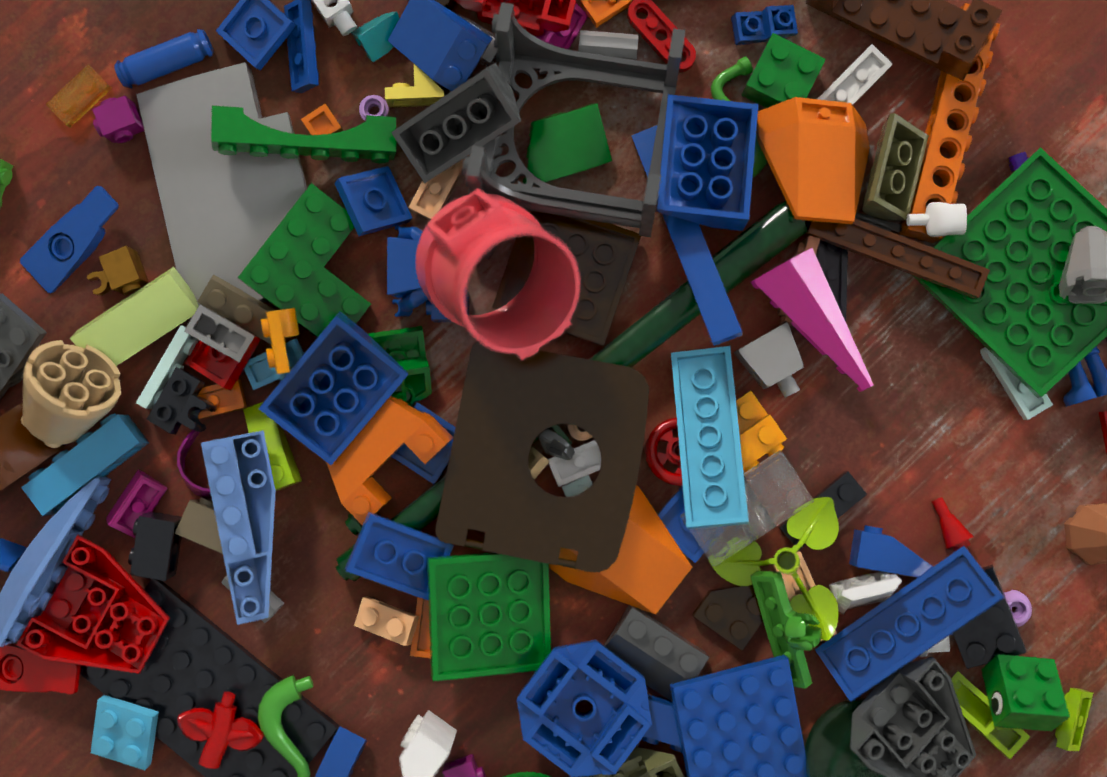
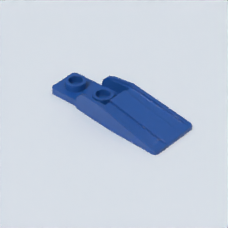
[20,186,119,293]

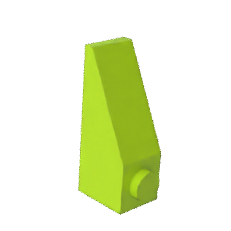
[243,402,302,491]

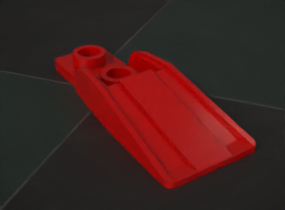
[0,643,81,694]

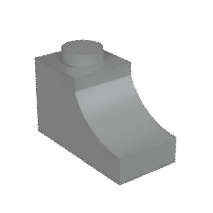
[184,305,255,362]

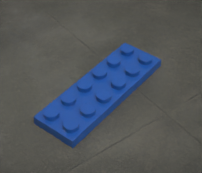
[815,546,1005,702]

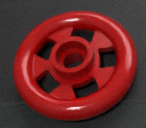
[645,417,683,486]

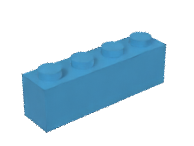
[21,414,149,516]

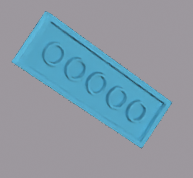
[671,346,749,529]

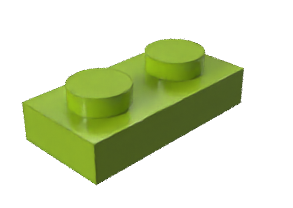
[1055,688,1093,751]

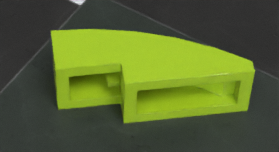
[951,671,1030,759]

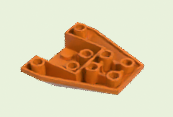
[756,97,870,224]
[549,485,692,615]

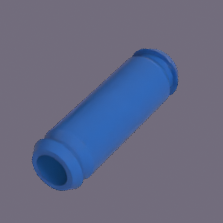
[114,29,214,88]

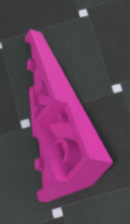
[751,248,874,392]

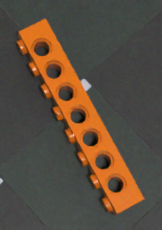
[900,3,1000,243]

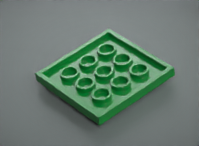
[427,553,551,681]

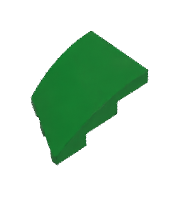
[523,103,612,184]
[368,326,432,406]

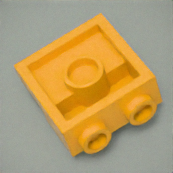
[736,391,787,474]

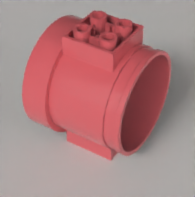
[416,189,580,360]

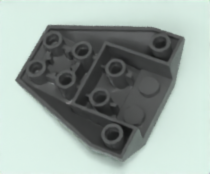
[850,657,976,777]

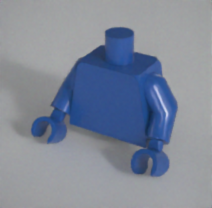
[387,225,428,317]

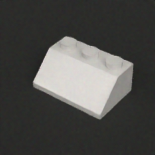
[400,710,457,777]

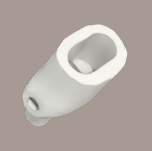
[906,202,967,237]

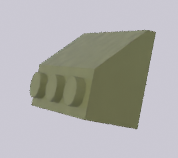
[861,113,929,220]

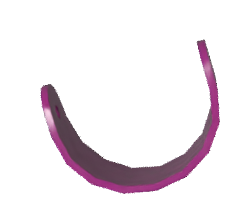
[177,430,212,499]

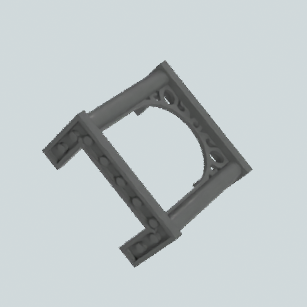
[462,2,686,237]

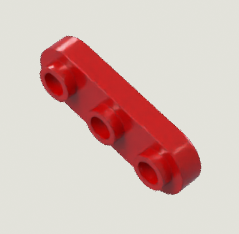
[627,0,696,73]

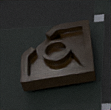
[692,585,763,651]

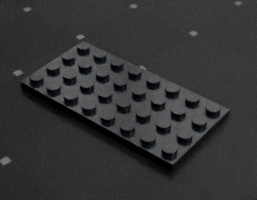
[80,579,340,777]

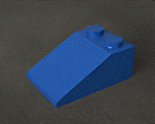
[388,0,493,91]

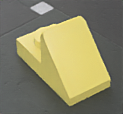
[385,64,445,107]

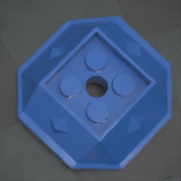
[517,639,652,777]

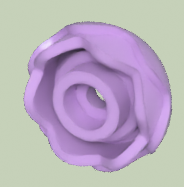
[1004,590,1032,627]

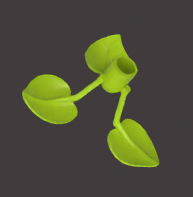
[708,497,839,641]

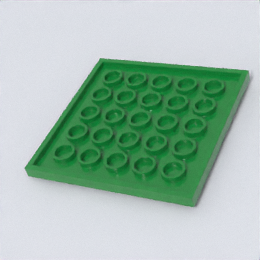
[912,147,1107,398]

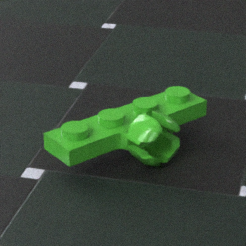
[750,571,822,689]

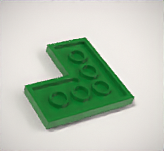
[237,183,371,337]

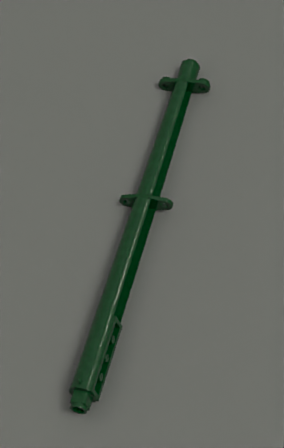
[336,201,807,582]

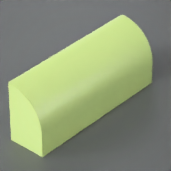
[70,267,199,366]

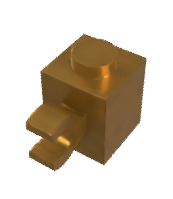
[87,246,149,295]

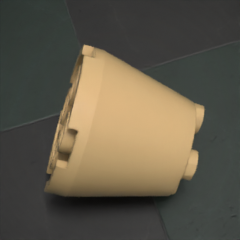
[21,340,121,448]

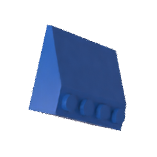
[656,94,758,231]
[259,311,409,465]

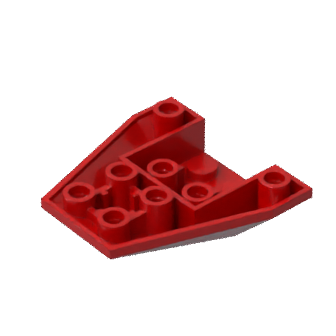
[16,535,170,674]

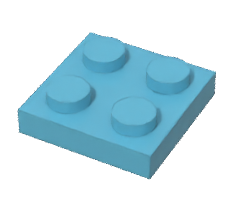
[91,695,159,770]

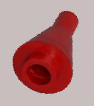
[931,497,974,552]

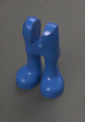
[1063,346,1107,407]

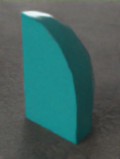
[351,12,400,62]

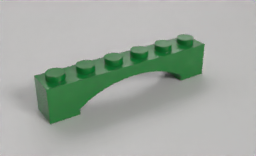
[211,106,396,164]

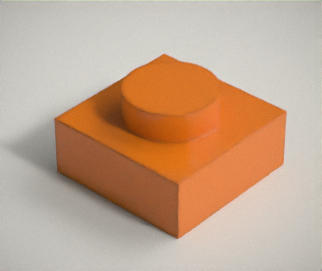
[301,104,343,135]

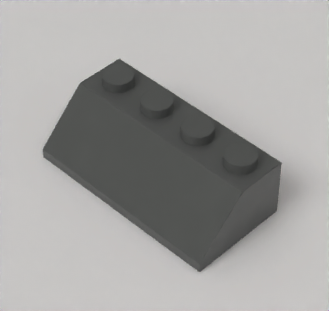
[391,63,521,183]

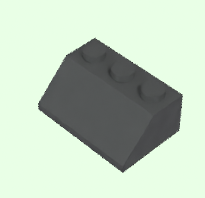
[604,605,709,702]

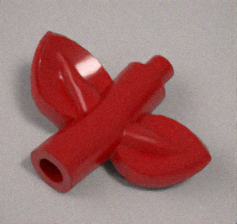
[177,692,264,769]

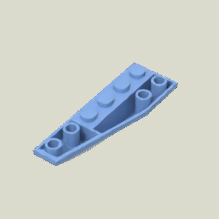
[201,430,276,625]
[0,477,111,647]

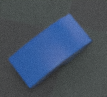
[731,5,798,45]
[315,726,367,777]

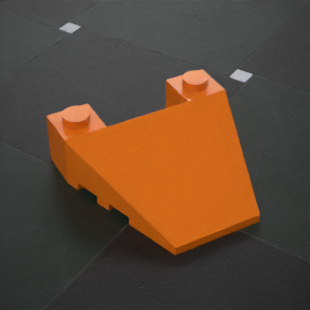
[326,396,454,526]

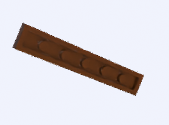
[806,219,990,299]

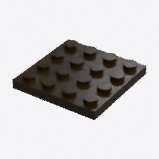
[492,210,641,346]

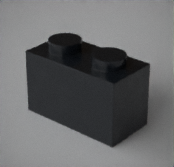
[128,511,182,581]

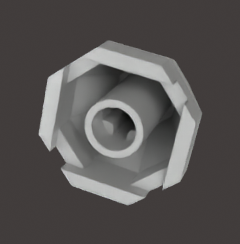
[1059,226,1107,304]

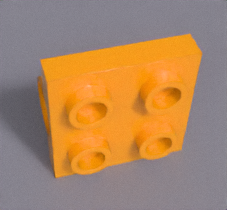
[260,308,300,374]

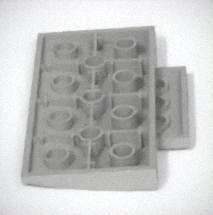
[136,63,307,320]

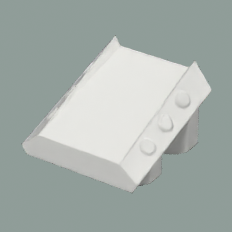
[829,572,902,615]

